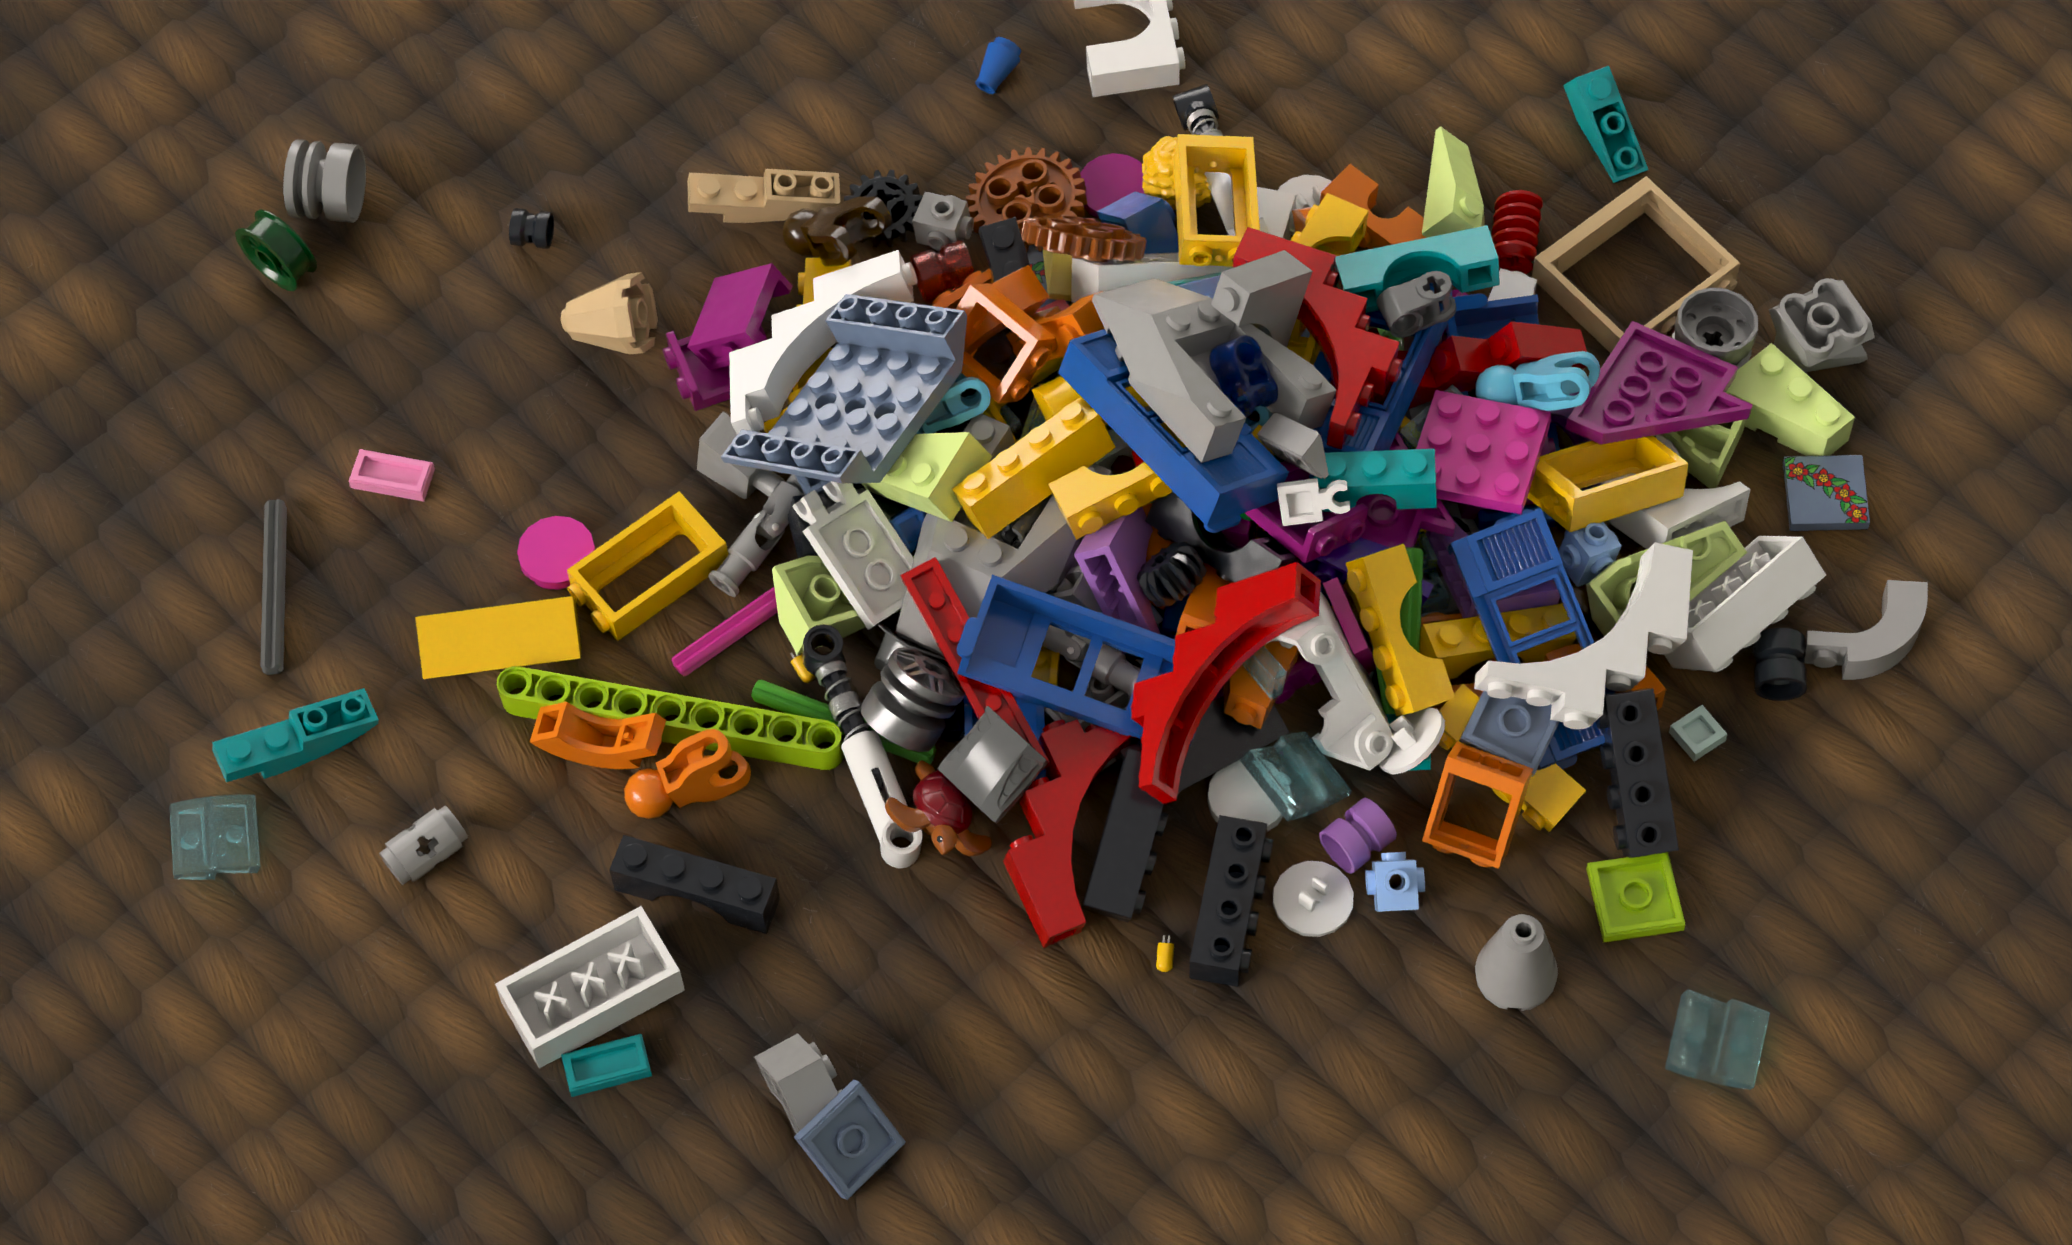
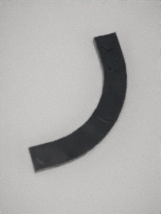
[961,217,1031,398]

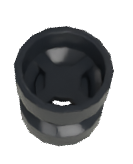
[509,208,554,249]

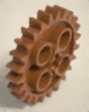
[966,147,1088,252]
[1021,215,1147,262]

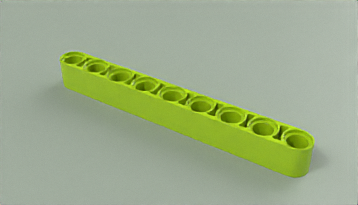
[497,666,844,770]

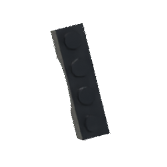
[1145,491,1302,582]
[609,835,780,934]

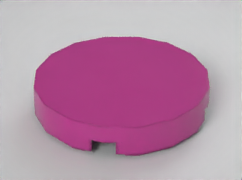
[517,516,595,590]

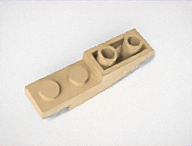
[687,169,840,223]

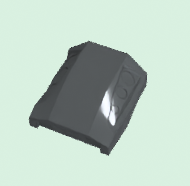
[937,706,1049,824]

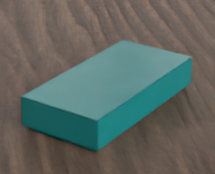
[561,1034,652,1097]

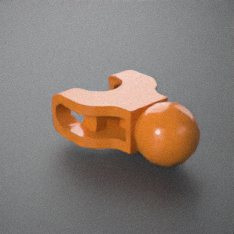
[624,729,751,819]

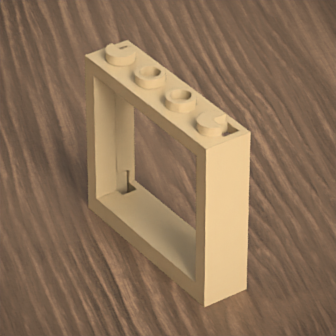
[1532,176,1740,353]

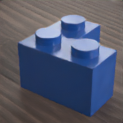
[1097,191,1179,254]

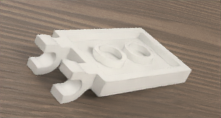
[792,481,914,630]

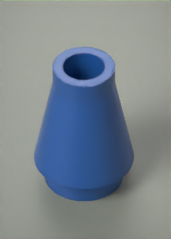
[975,37,1021,94]

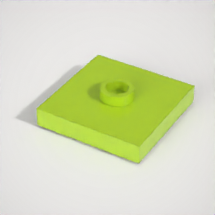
[1586,852,1685,943]

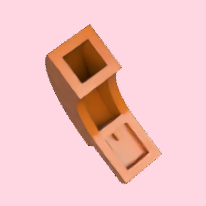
[530,702,666,769]

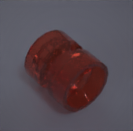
[910,240,974,302]

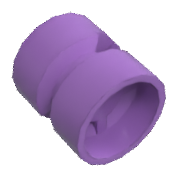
[1319,798,1397,874]

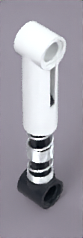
[1172,84,1269,236]
[802,624,922,868]

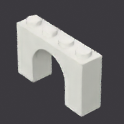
[1073,0,1185,97]

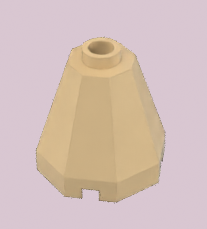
[561,272,658,354]

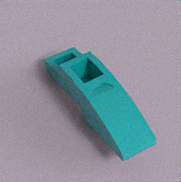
[212,688,379,782]

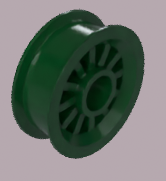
[235,209,317,291]

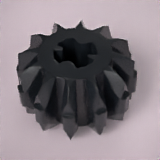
[1136,541,1207,607]

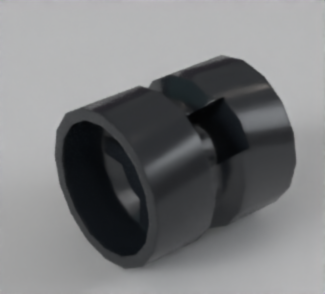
[1753,628,1807,701]

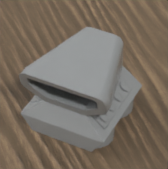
[1769,278,1875,372]

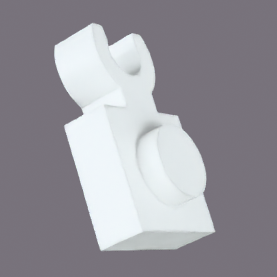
[1277,478,1350,526]

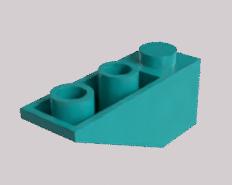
[1563,66,1649,183]

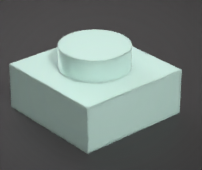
[1669,705,1727,761]

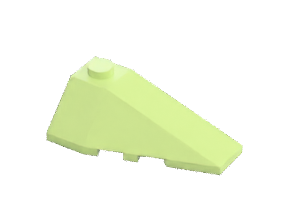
[1422,126,1485,238]
[1586,521,1748,636]
[772,555,914,655]

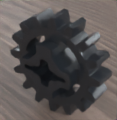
[843,169,923,248]

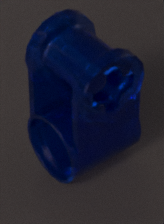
[1209,335,1278,417]

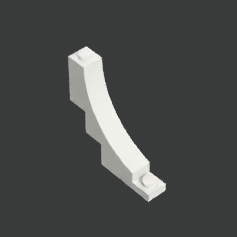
[729,250,917,435]

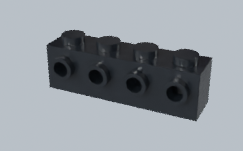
[1596,688,1679,858]
[1081,748,1168,923]
[1189,815,1274,987]

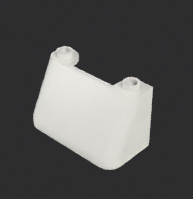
[1266,592,1393,771]

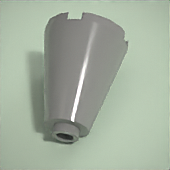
[1475,914,1558,1011]

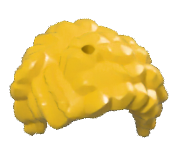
[1142,136,1212,210]

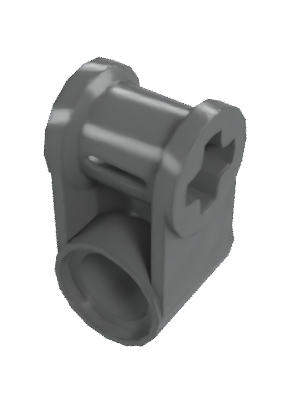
[1376,271,1457,338]

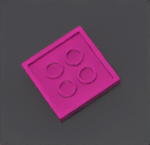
[1416,390,1551,515]

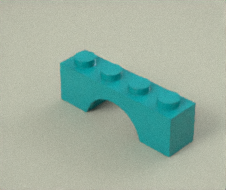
[1335,225,1500,313]

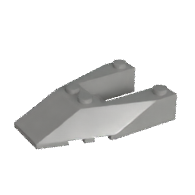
[1092,278,1337,463]
[896,413,1113,657]

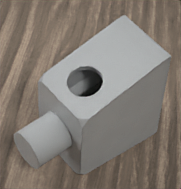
[697,412,785,499]

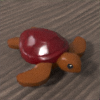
[885,760,992,856]

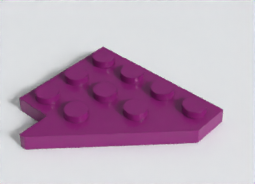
[1565,321,1753,444]

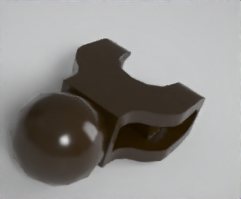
[783,197,892,266]

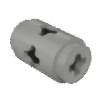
[379,806,468,885]

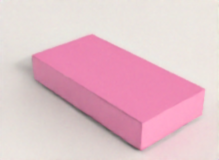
[349,449,435,502]

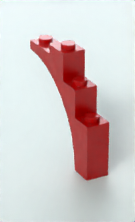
[1233,227,1403,450]
[1371,321,1587,410]
[1131,562,1321,804]
[1003,719,1140,948]

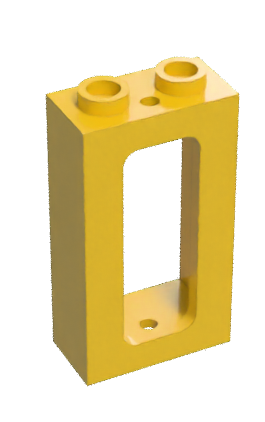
[1173,134,1260,267]
[1527,436,1688,532]
[567,491,728,641]

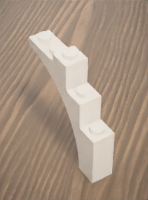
[1474,543,1693,729]

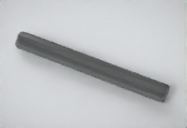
[260,499,287,675]

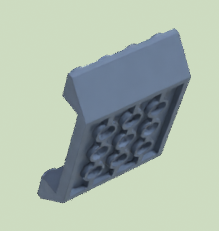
[721,294,967,484]

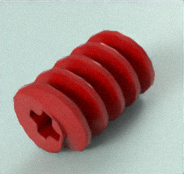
[1491,190,1543,274]

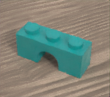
[1314,449,1437,512]

